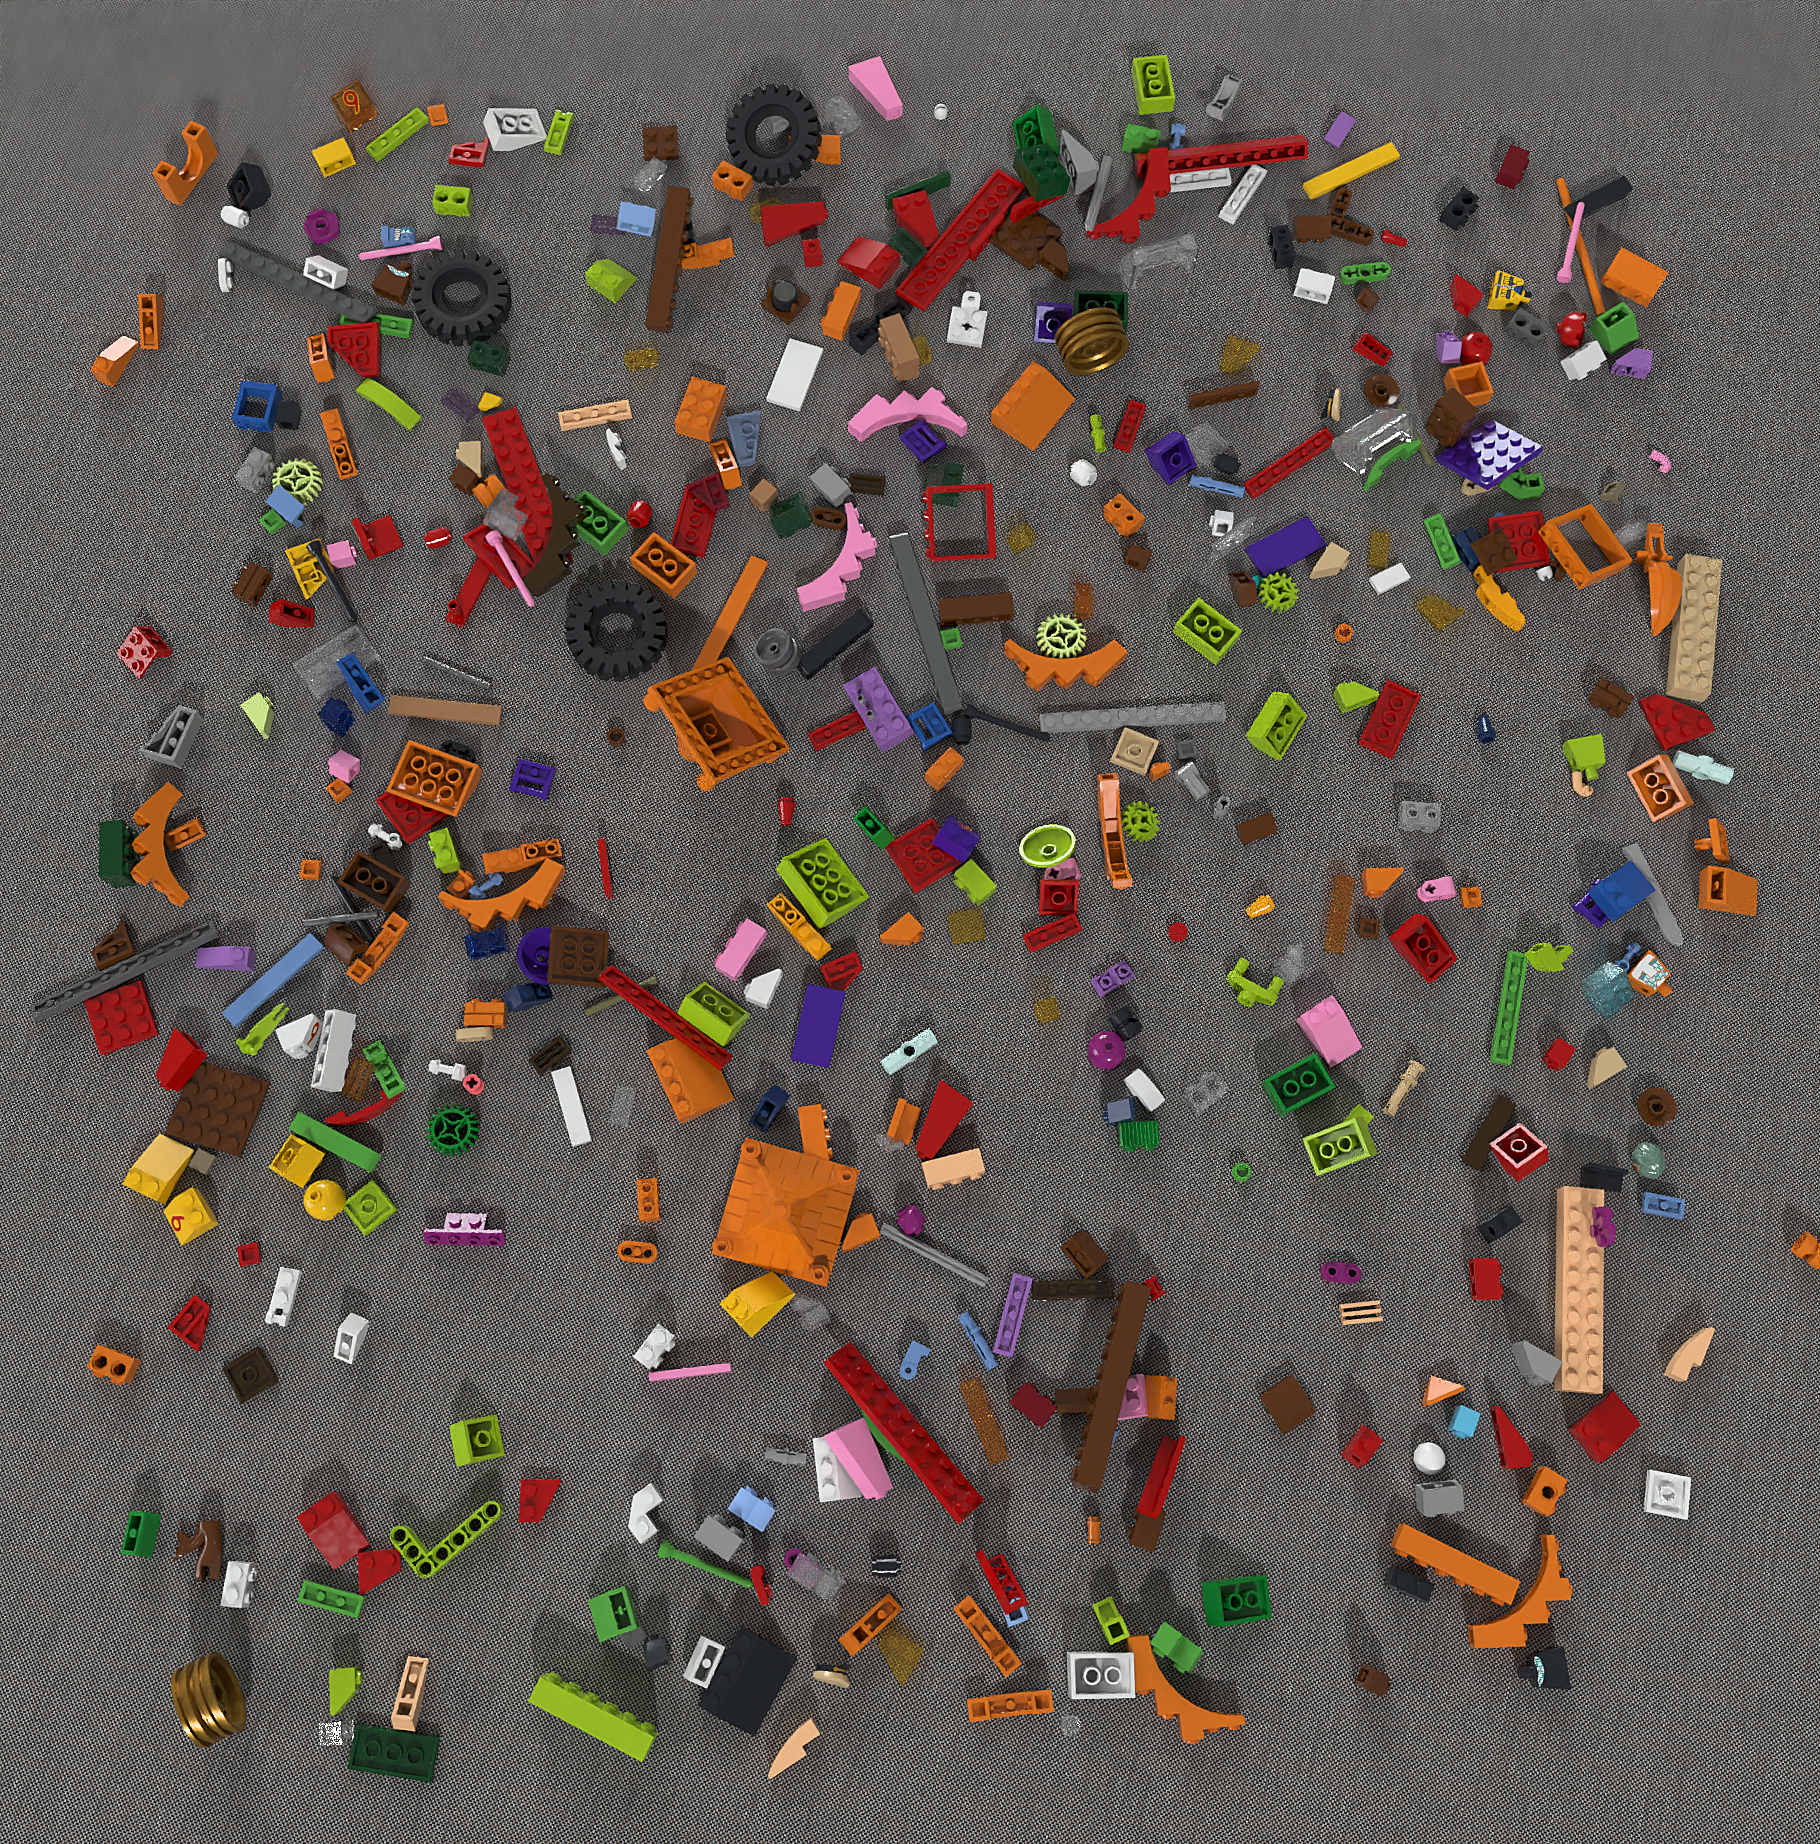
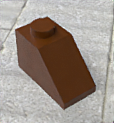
[1038,239,1069,282]
[1228,570,1257,607]
[1354,1664,1391,1697]

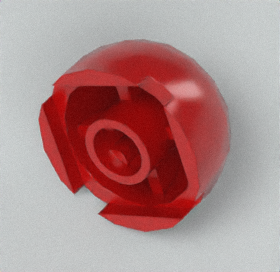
[1556,312,1587,349]
[1460,332,1493,366]

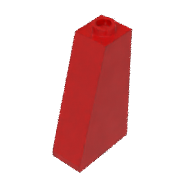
[760,201,828,247]
[915,1080,973,1162]

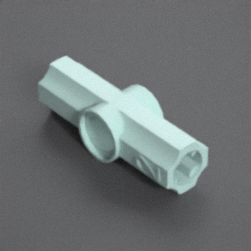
[1672,751,1734,785]
[880,1028,938,1075]

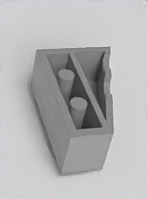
[139,705,204,769]

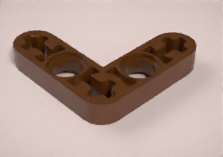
[1328,188,1374,246]

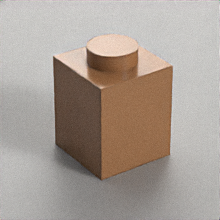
[749,479,778,512]

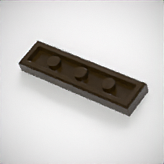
[1461,1095,1517,1172]
[1032,1278,1113,1302]

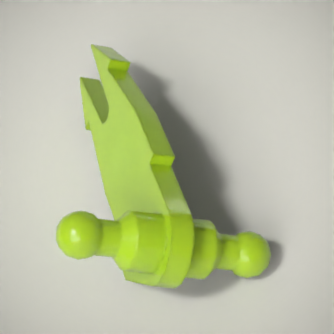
[236,1003,289,1056]

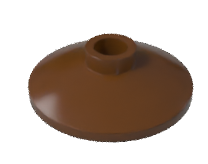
[1364,374,1400,407]
[1637,1087,1677,1126]

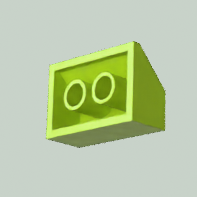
[1246,692,1307,761]
[677,981,751,1047]

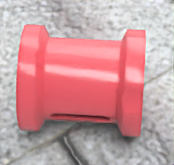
[463,1074,484,1095]

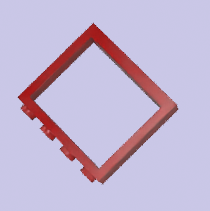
[923,483,996,562]

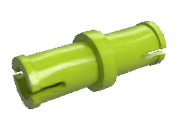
[1090,414,1106,452]

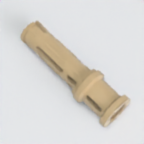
[1383,1060,1426,1117]

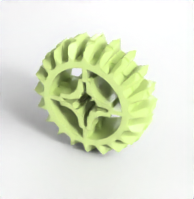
[272,458,323,505]
[1036,613,1086,659]

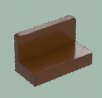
[324,922,368,967]
[1061,1229,1109,1279]
[1055,1387,1093,1414]

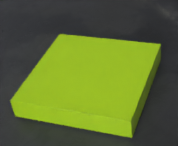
[343,1179,398,1236]

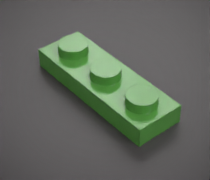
[1424,513,1461,570]
[297,1580,366,1618]

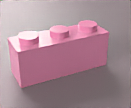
[714,918,767,982]

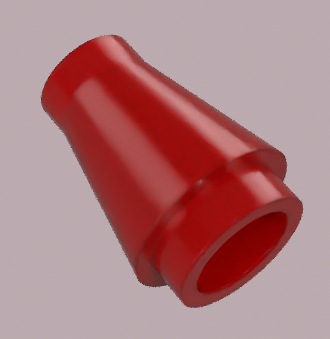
[777,797,796,826]

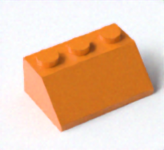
[1600,247,1669,308]
[1627,754,1694,822]

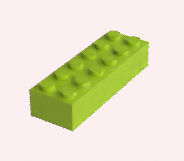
[528,1672,659,1762]

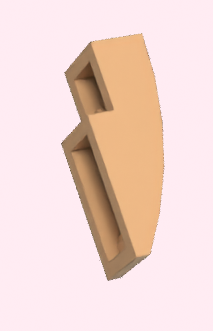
[1663,1327,1715,1382]
[768,1717,821,1779]

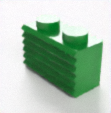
[853,806,895,850]
[1117,1121,1160,1152]
[120,1511,161,1558]

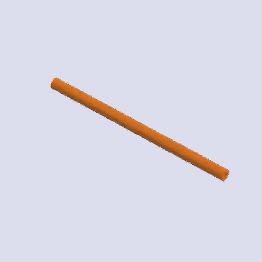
[1556,178,1606,317]

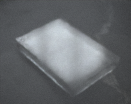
[1205,514,1256,565]

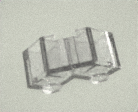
[787,1552,846,1603]

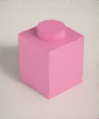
[327,540,358,570]
[328,749,360,783]

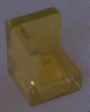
[911,335,932,366]
[1005,522,1036,553]
[1033,996,1061,1025]

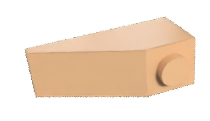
[391,1656,429,1731]

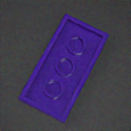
[1245,516,1326,578]
[791,984,846,1068]

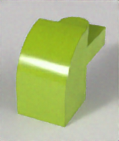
[1524,942,1574,972]
[1092,1596,1130,1645]

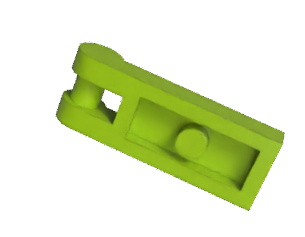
[544,110,574,155]

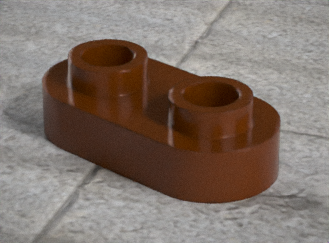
[811,506,846,530]

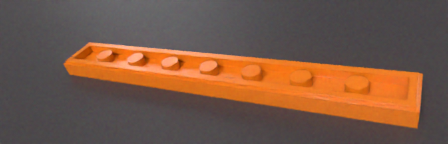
[692,555,768,670]

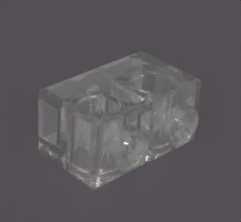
[1182,1071,1229,1116]

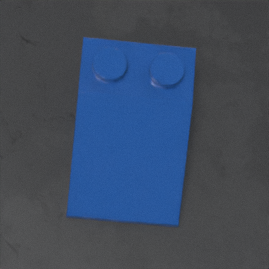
[1587,861,1656,922]

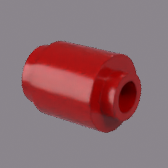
[424,526,453,549]

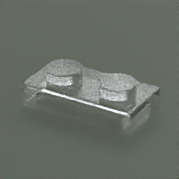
[631,157,668,193]

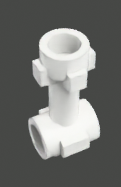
[368,823,402,850]
[429,1059,467,1081]

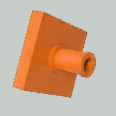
[1694,818,1730,865]

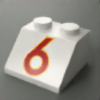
[275,1013,323,1059]

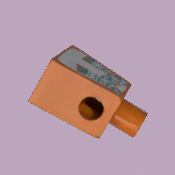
[1621,950,1673,997]

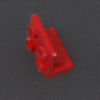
[351,515,403,560]
[117,626,173,678]

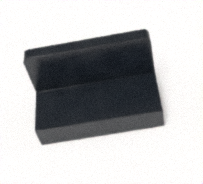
[1580,1163,1628,1193]

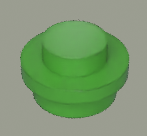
[1232,1162,1252,1182]

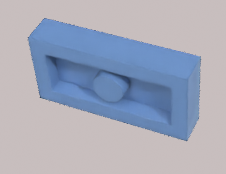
[1641,1192,1685,1220]

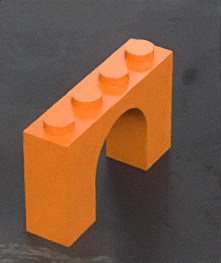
[152,120,219,206]

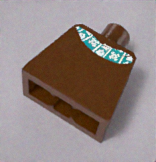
[371,261,414,306]

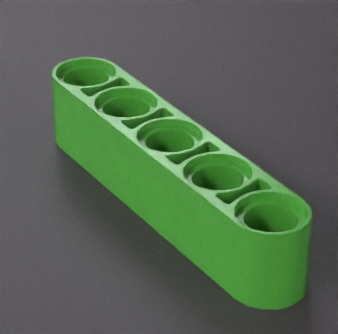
[288,1111,382,1173]

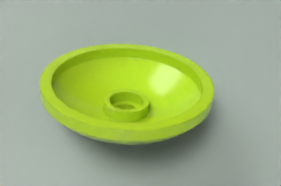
[1019,824,1076,868]

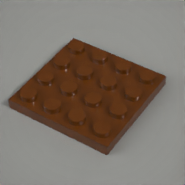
[165,1062,271,1158]

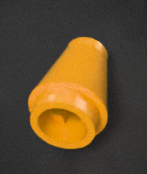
[1245,894,1275,919]

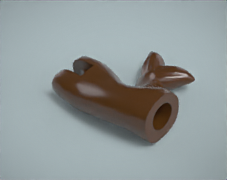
[173,1520,223,1581]

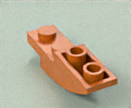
[680,237,735,269]
[320,408,358,480]
[482,838,562,874]

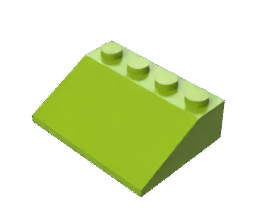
[776,838,870,929]

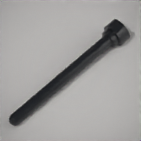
[306,540,357,622]
[964,704,1050,742]

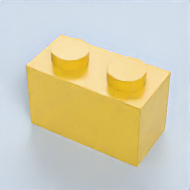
[312,138,356,178]

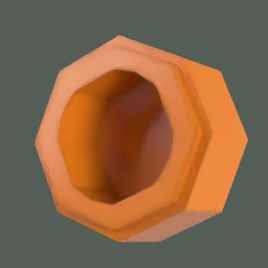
[1334,623,1354,643]

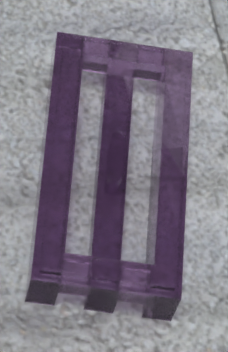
[590,215,626,236]
[441,388,480,423]

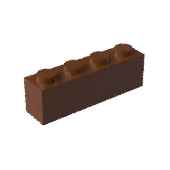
[938,592,1014,627]

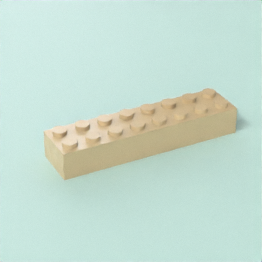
[1666,554,1722,702]

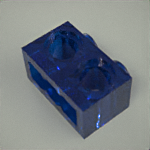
[317,697,355,738]
[464,928,510,960]

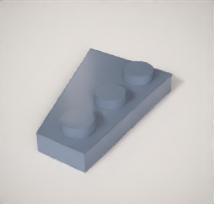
[726,410,761,468]

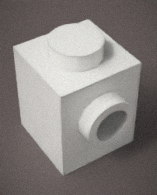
[1209,510,1234,538]

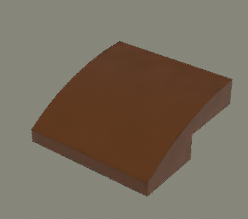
[1258,1374,1317,1434]

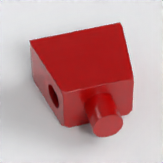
[1340,1424,1383,1468]

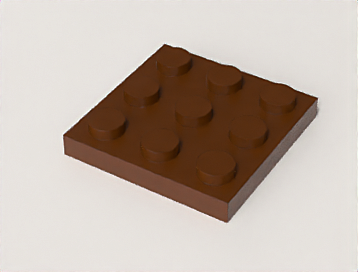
[989,212,1062,271]
[547,925,609,989]

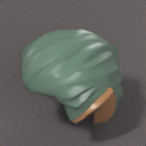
[1632,1142,1666,1179]

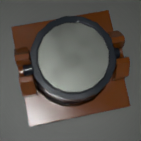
[761,279,810,325]

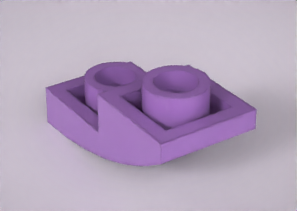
[1323,111,1356,149]
[1090,960,1135,998]

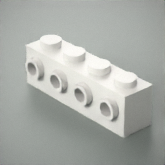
[311,1009,356,1092]

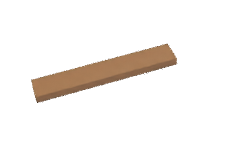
[388,695,503,726]

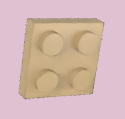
[1110,727,1159,776]

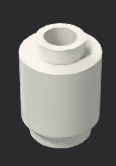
[221,205,249,229]

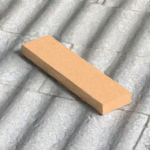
[558,399,632,431]

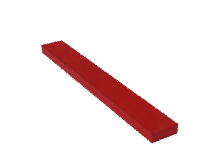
[598,965,733,1071]

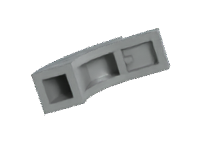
[1205,74,1244,121]

